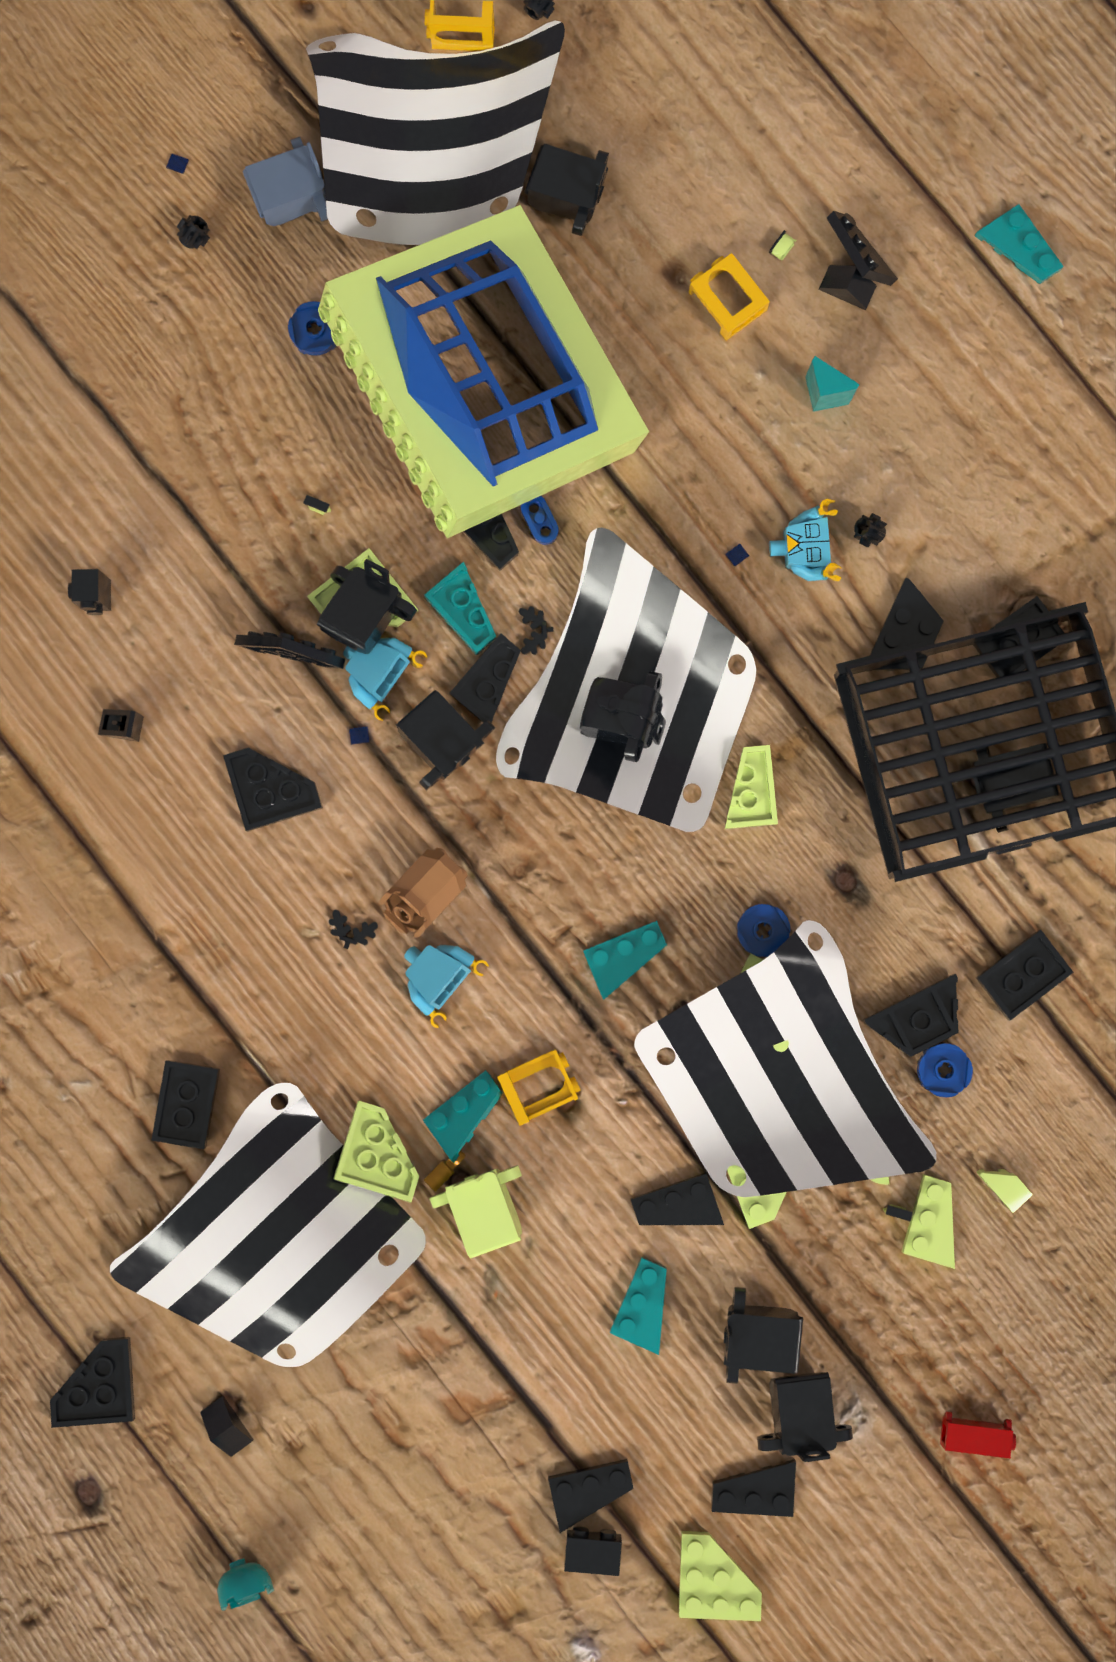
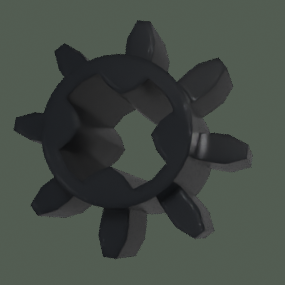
[524,0,555,20]
[177,215,210,249]
[854,513,887,548]

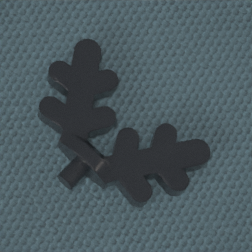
[519,606,554,655]
[329,910,378,949]

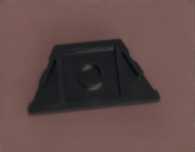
[866,578,944,672]
[863,974,958,1057]

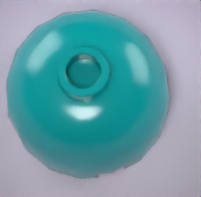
[217,1559,274,1611]

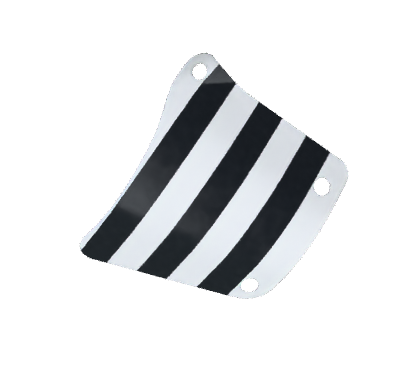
[306,20,565,245]
[496,527,756,832]
[634,920,937,1197]
[110,1083,426,1367]

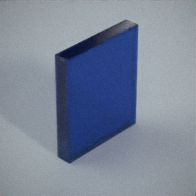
[166,154,189,174]
[725,544,749,567]
[349,727,370,745]

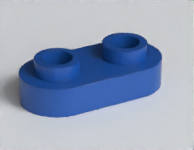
[521,496,559,545]

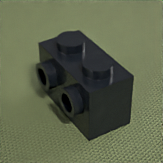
[68,569,111,615]
[564,1527,622,1576]

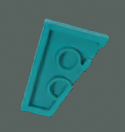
[975,204,1064,284]
[424,562,496,655]
[583,921,667,1000]
[423,1070,503,1163]
[609,1257,667,1355]

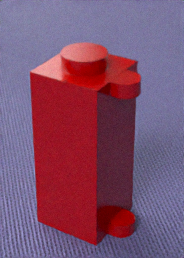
[940,1411,1016,1459]

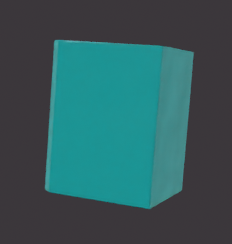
[805,356,860,412]

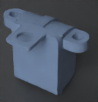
[243,137,328,226]

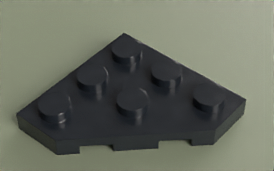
[234,631,345,669]
[223,748,323,832]
[50,1337,135,1428]

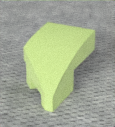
[976,1169,1033,1213]

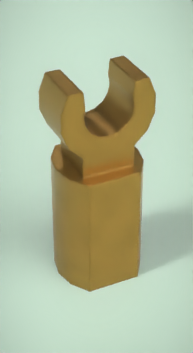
[424,1150,466,1192]

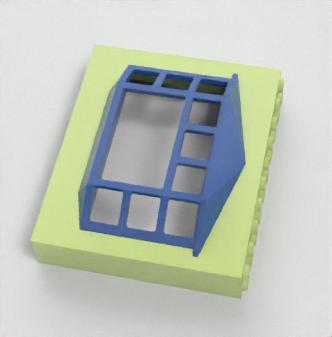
[318,205,649,538]

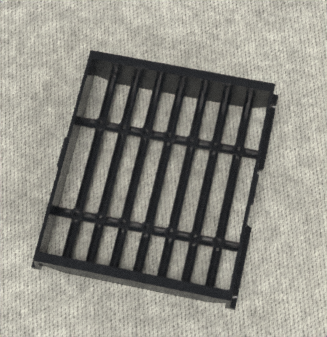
[834,602,1116,882]

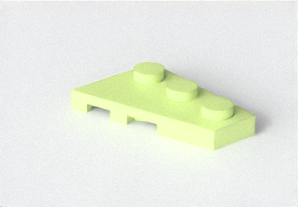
[724,745,778,829]
[901,1174,955,1269]

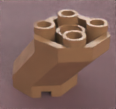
[379,848,468,937]

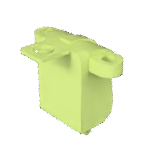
[429,1165,522,1258]

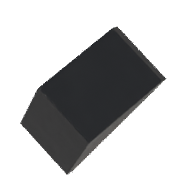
[819,265,877,310]
[98,709,144,742]
[200,1395,254,1457]

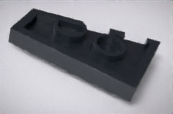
[449,633,521,723]
[630,1173,724,1225]

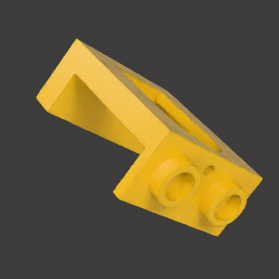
[425,0,495,51]
[688,253,770,341]
[497,1049,581,1126]

